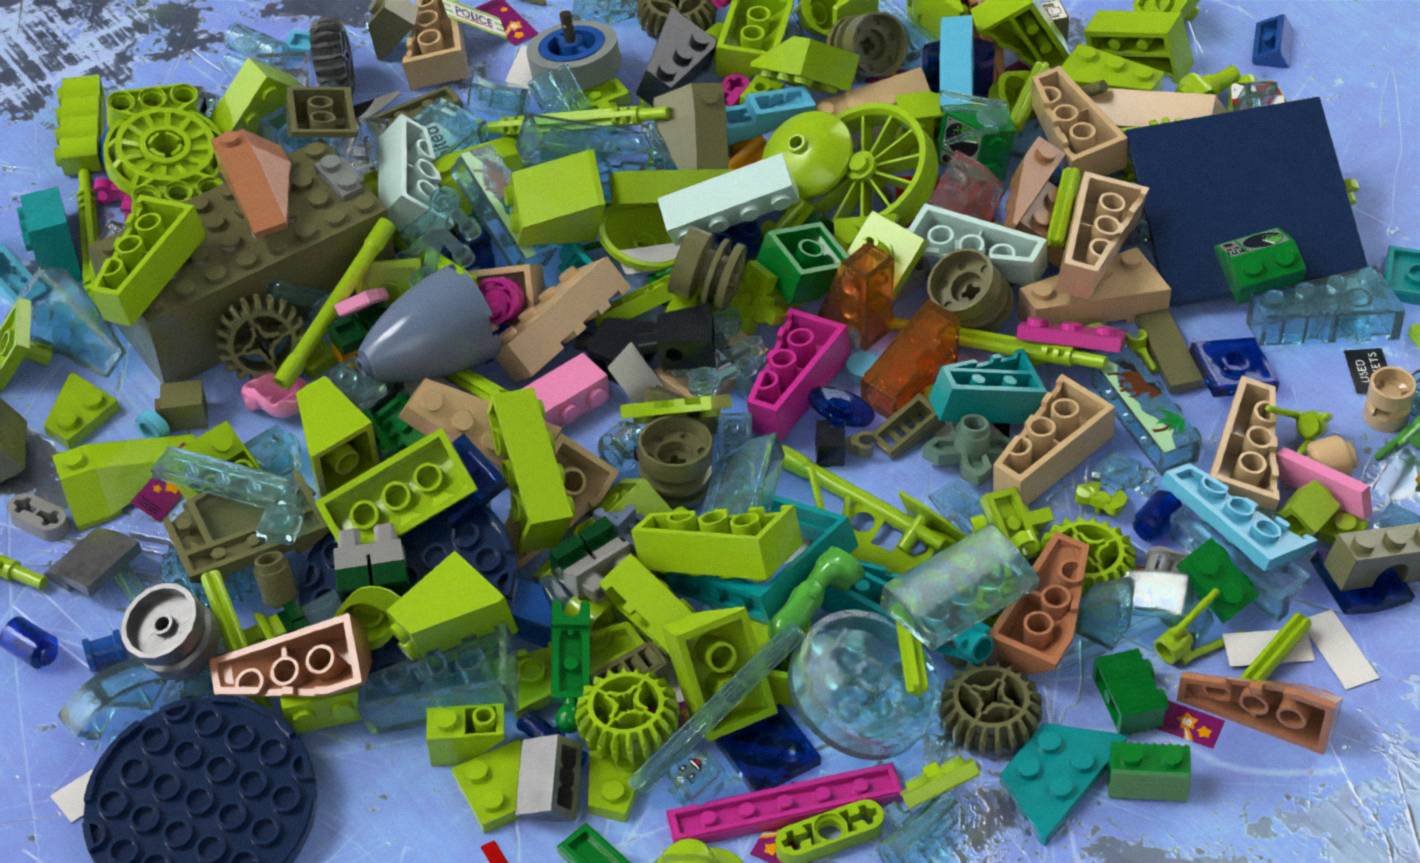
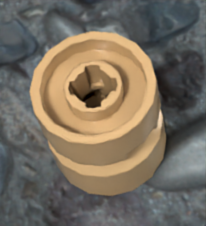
[1363,366,1417,433]

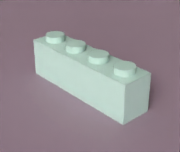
[378,114,455,235]
[657,153,800,246]
[908,203,1048,286]

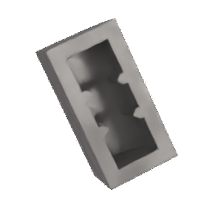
[515,734,583,822]

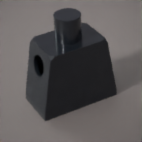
[637,303,716,370]
[574,317,656,385]

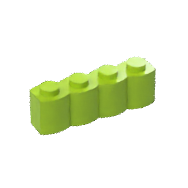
[54,74,105,175]

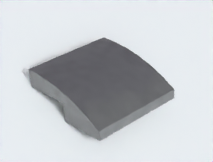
[43,528,142,597]

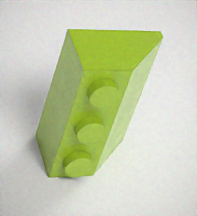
[715,0,795,78]
[661,606,778,742]

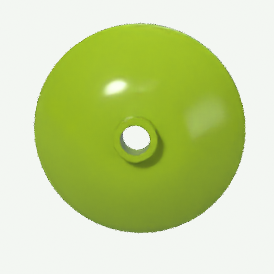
[762,111,853,200]
[598,205,675,272]

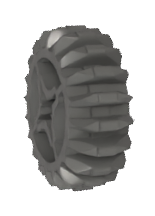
[309,16,355,95]

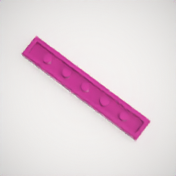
[666,762,903,844]

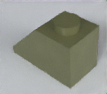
[368,0,419,61]

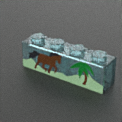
[450,144,558,266]
[1091,347,1202,476]

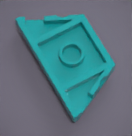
[999,723,1128,846]

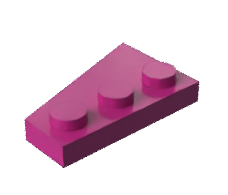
[1016,317,1128,353]

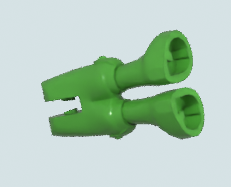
[767,546,865,644]

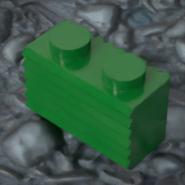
[1092,648,1169,735]
[1107,740,1191,801]

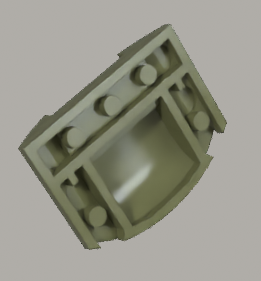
[163,471,330,583]

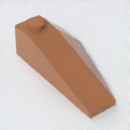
[211,129,292,238]
[986,531,1089,675]
[1177,672,1343,755]

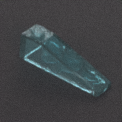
[515,112,652,166]
[5,266,126,378]

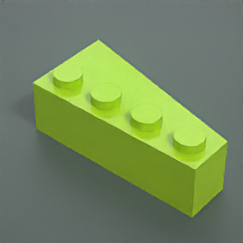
[90,194,207,327]
[631,504,803,582]

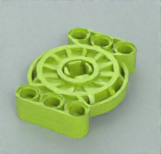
[103,83,224,214]

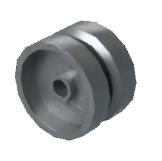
[121,583,221,680]

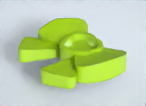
[1074,482,1129,516]

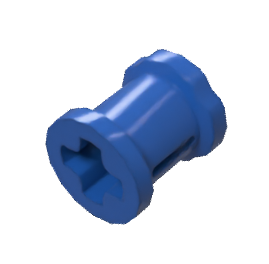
[82,629,128,672]

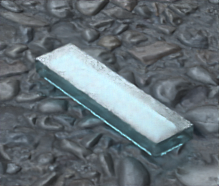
[150,446,295,512]

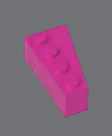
[746,307,851,442]

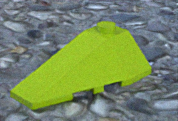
[532,478,672,583]

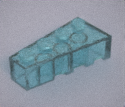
[1246,265,1406,346]
[358,622,519,735]

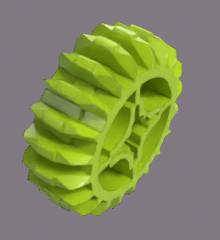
[1037,515,1136,607]
[575,666,680,764]

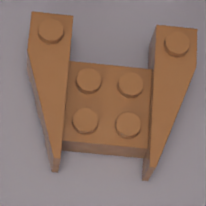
[1003,136,1145,268]

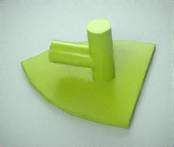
[896,490,974,554]

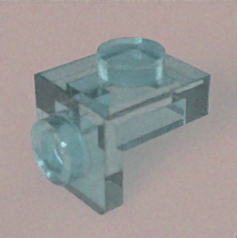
[329,355,388,411]

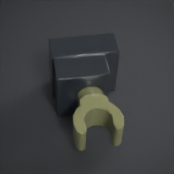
[815,420,873,467]

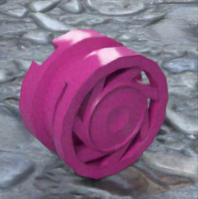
[478,277,525,324]

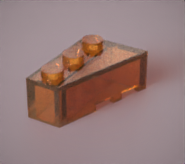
[817,242,894,351]
[860,299,960,419]

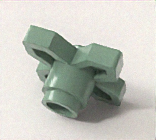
[922,414,1012,487]

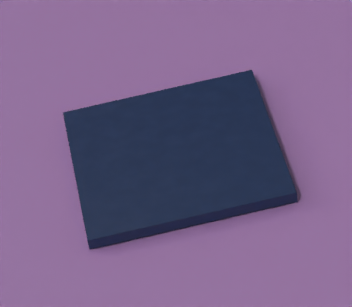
[1125,96,1369,308]

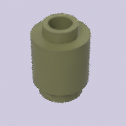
[253,551,299,609]

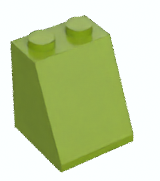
[504,150,606,246]
[296,376,380,499]
[386,551,518,667]

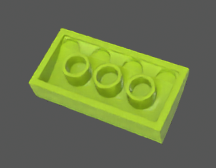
[315,427,478,544]

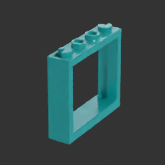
[663,486,858,625]

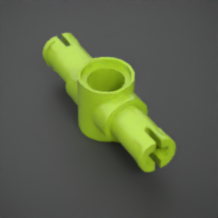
[1175,65,1241,97]

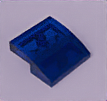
[1310,550,1415,615]

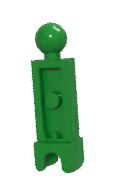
[551,600,590,734]

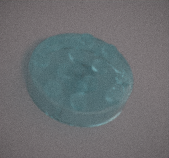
[788,610,941,760]

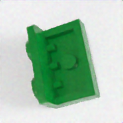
[361,391,426,459]
[1175,537,1260,624]

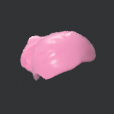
[241,372,308,418]

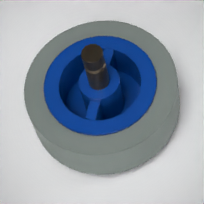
[526,10,621,92]

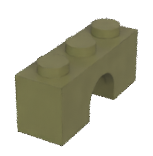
[1323,523,1420,591]

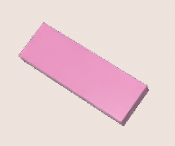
[334,287,389,317]
[1276,447,1372,520]

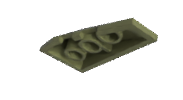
[653,83,728,170]

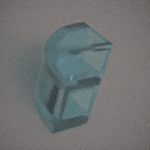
[57,658,167,740]

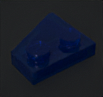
[447,433,509,530]

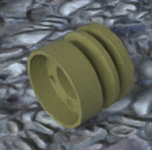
[826,12,908,79]
[668,226,747,312]
[927,248,1014,332]
[638,415,712,510]

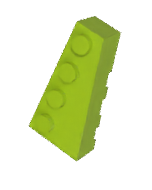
[486,387,575,554]

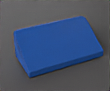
[1252,14,1293,68]

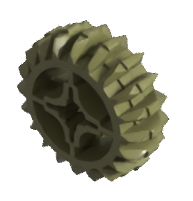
[636,0,717,40]
[215,293,306,381]
[939,660,1042,757]

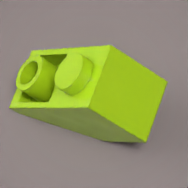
[426,703,505,766]

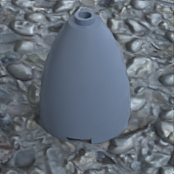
[355,264,501,382]

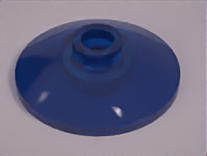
[808,386,875,427]

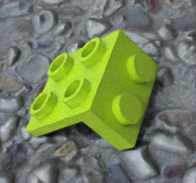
[280,687,364,734]

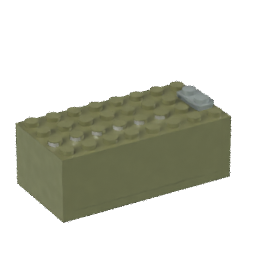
[87,138,396,384]

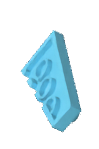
[1161,463,1318,571]

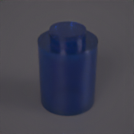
[0,616,58,669]

